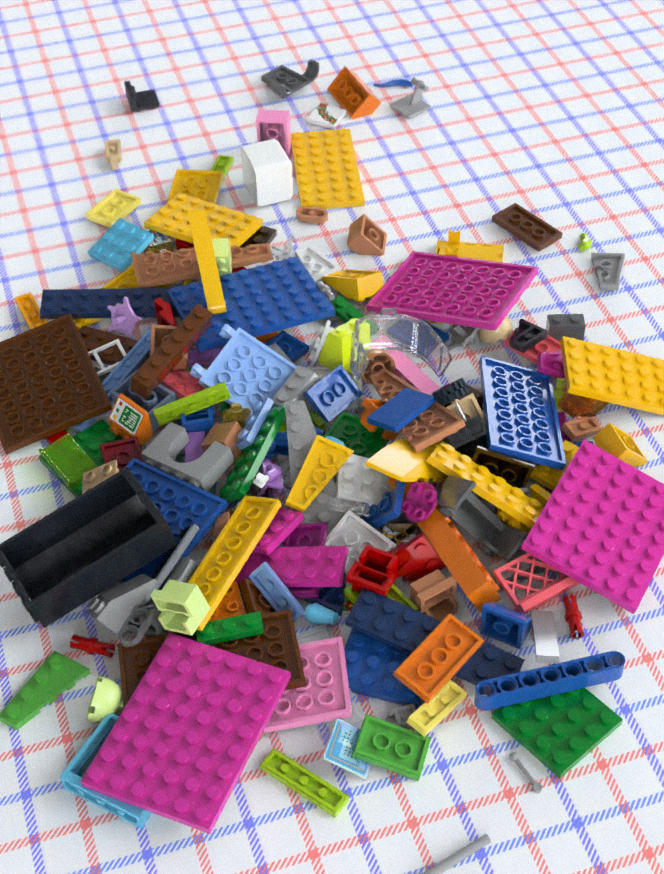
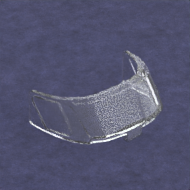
[350,308,452,380]

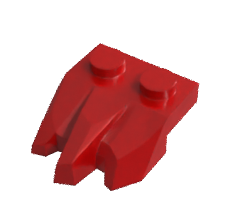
[154,297,178,326]
[389,532,446,582]

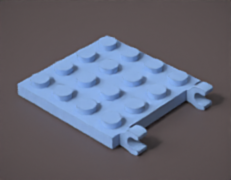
[189,324,297,417]

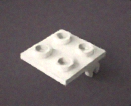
[308,320,335,367]

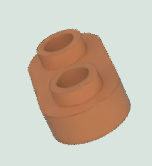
[296,206,328,224]

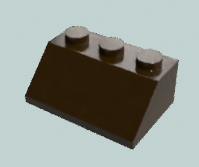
[470,445,535,488]

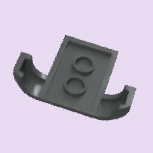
[261,59,319,97]

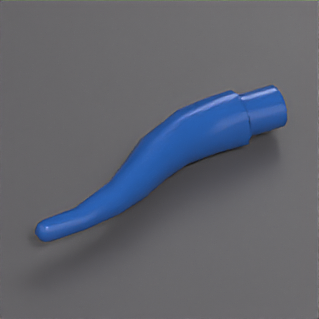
[373,79,413,87]

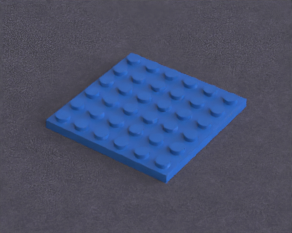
[91,458,228,590]

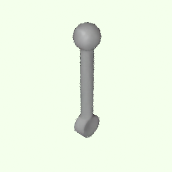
[509,752,542,793]

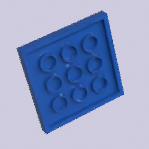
[344,628,421,709]

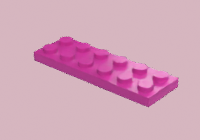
[233,546,349,587]

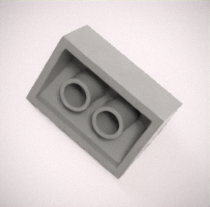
[270,365,321,423]

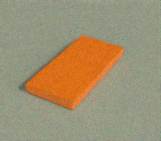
[393,613,484,704]

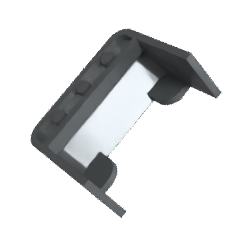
[438,475,528,560]

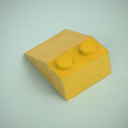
[321,269,383,302]

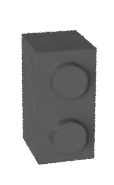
[546,314,586,342]

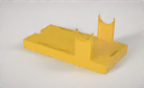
[435,229,504,262]

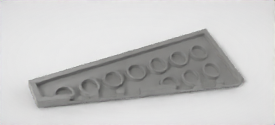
[285,400,346,536]

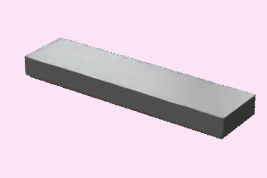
[530,610,560,663]

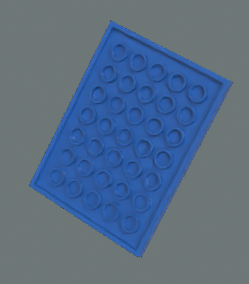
[167,257,335,352]

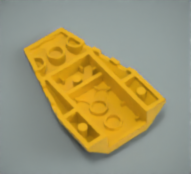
[365,438,448,482]

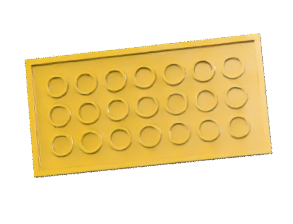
[291,128,365,209]

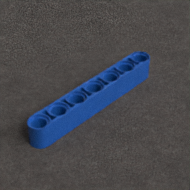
[474,651,626,711]

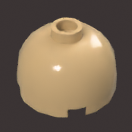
[477,316,513,344]

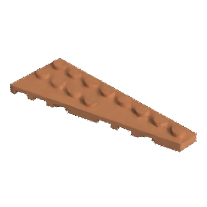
[131,243,273,288]
[369,368,466,453]

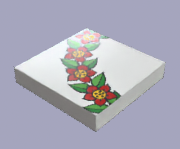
[307,103,347,129]

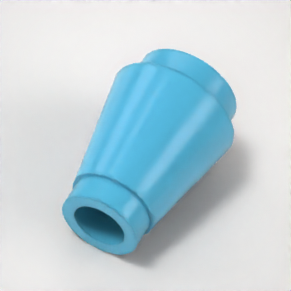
[305,602,338,625]

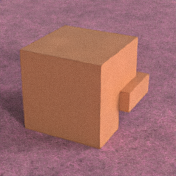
[200,421,243,472]
[410,569,458,621]

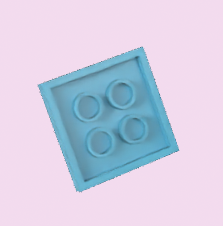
[87,218,155,273]

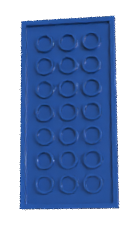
[479,356,566,470]

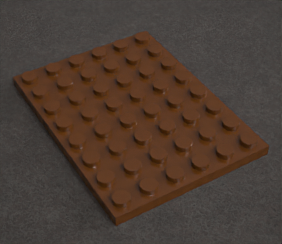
[0,313,113,455]

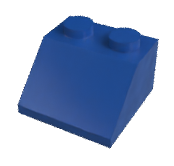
[480,602,532,649]

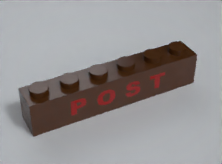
[131,304,213,399]

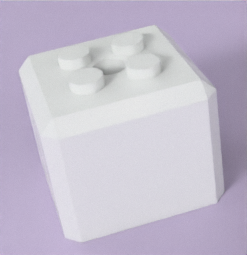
[241,139,293,208]

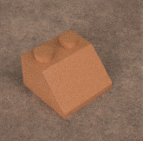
[347,214,387,256]

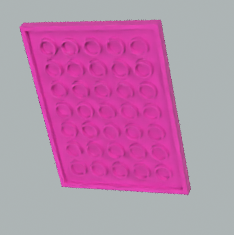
[366,251,538,331]
[521,439,664,614]
[81,633,291,834]

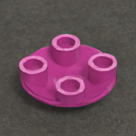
[401,482,437,522]

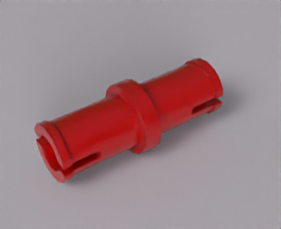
[563,595,584,639]
[70,634,115,658]

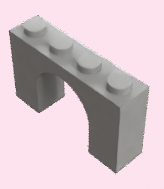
[141,422,235,491]

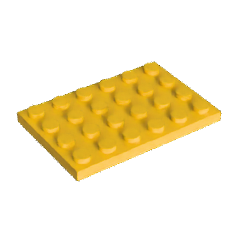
[144,193,263,248]
[560,336,664,415]

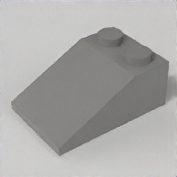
[86,574,157,634]

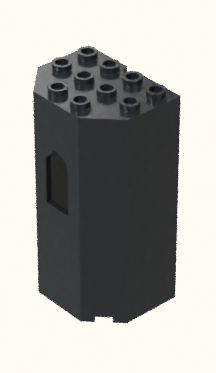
[0,467,178,628]

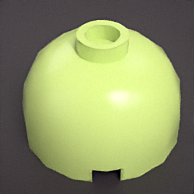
[86,676,124,723]

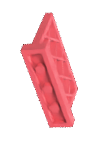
[493,553,581,614]

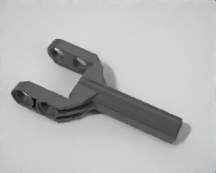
[118,557,198,647]

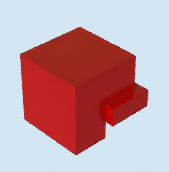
[346,544,398,596]

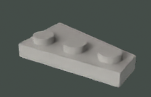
[591,253,625,291]

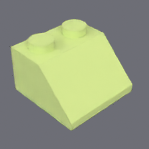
[193,238,232,276]

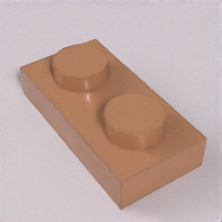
[561,415,602,441]

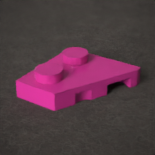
[537,351,565,379]

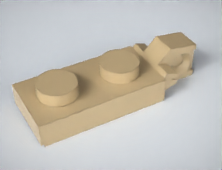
[105,139,122,170]

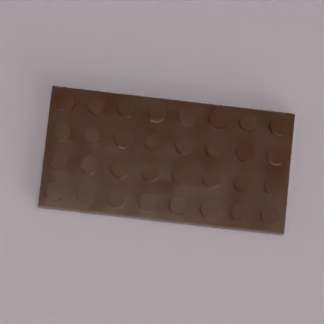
[117,609,306,708]

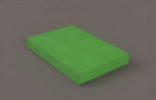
[352,714,431,781]

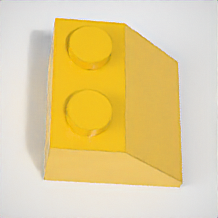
[593,423,648,467]

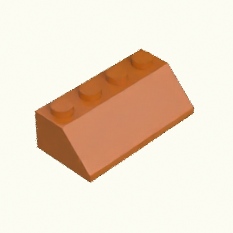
[327,66,381,119]

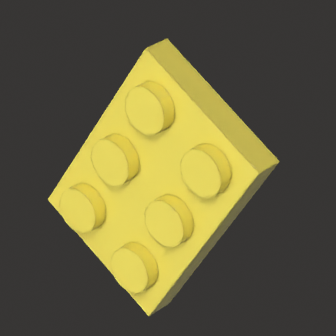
[86,189,141,228]

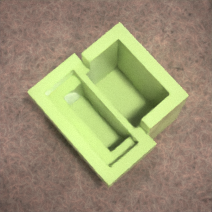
[150,579,210,635]

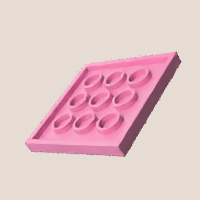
[263,636,353,733]

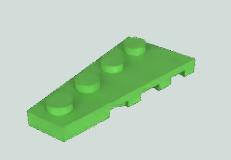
[0,650,91,730]

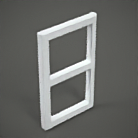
[88,339,127,376]

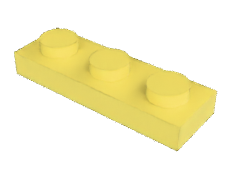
[407,680,468,737]

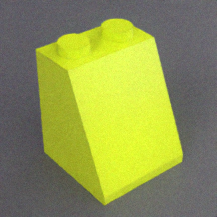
[318,318,369,373]

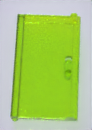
[39,434,98,488]

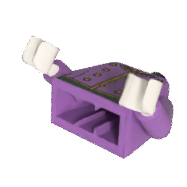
[233,458,284,509]

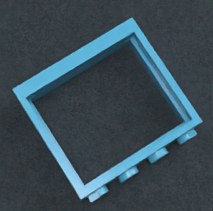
[60,713,152,829]

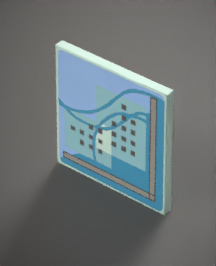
[323,718,370,778]

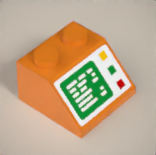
[108,393,154,447]

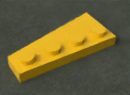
[285,435,354,513]

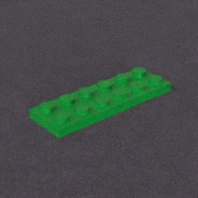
[219,404,286,504]

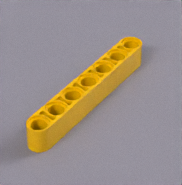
[187,207,227,315]

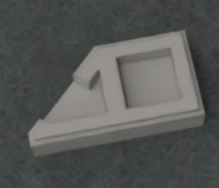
[384,703,416,729]

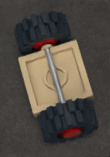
[432,378,488,457]

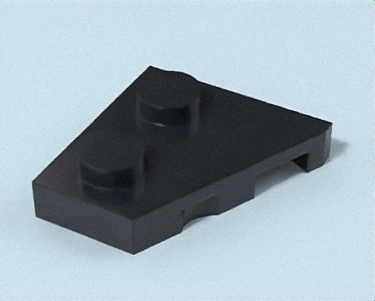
[509,319,548,353]

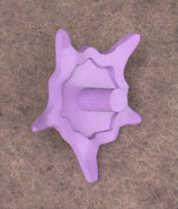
[106,296,142,339]

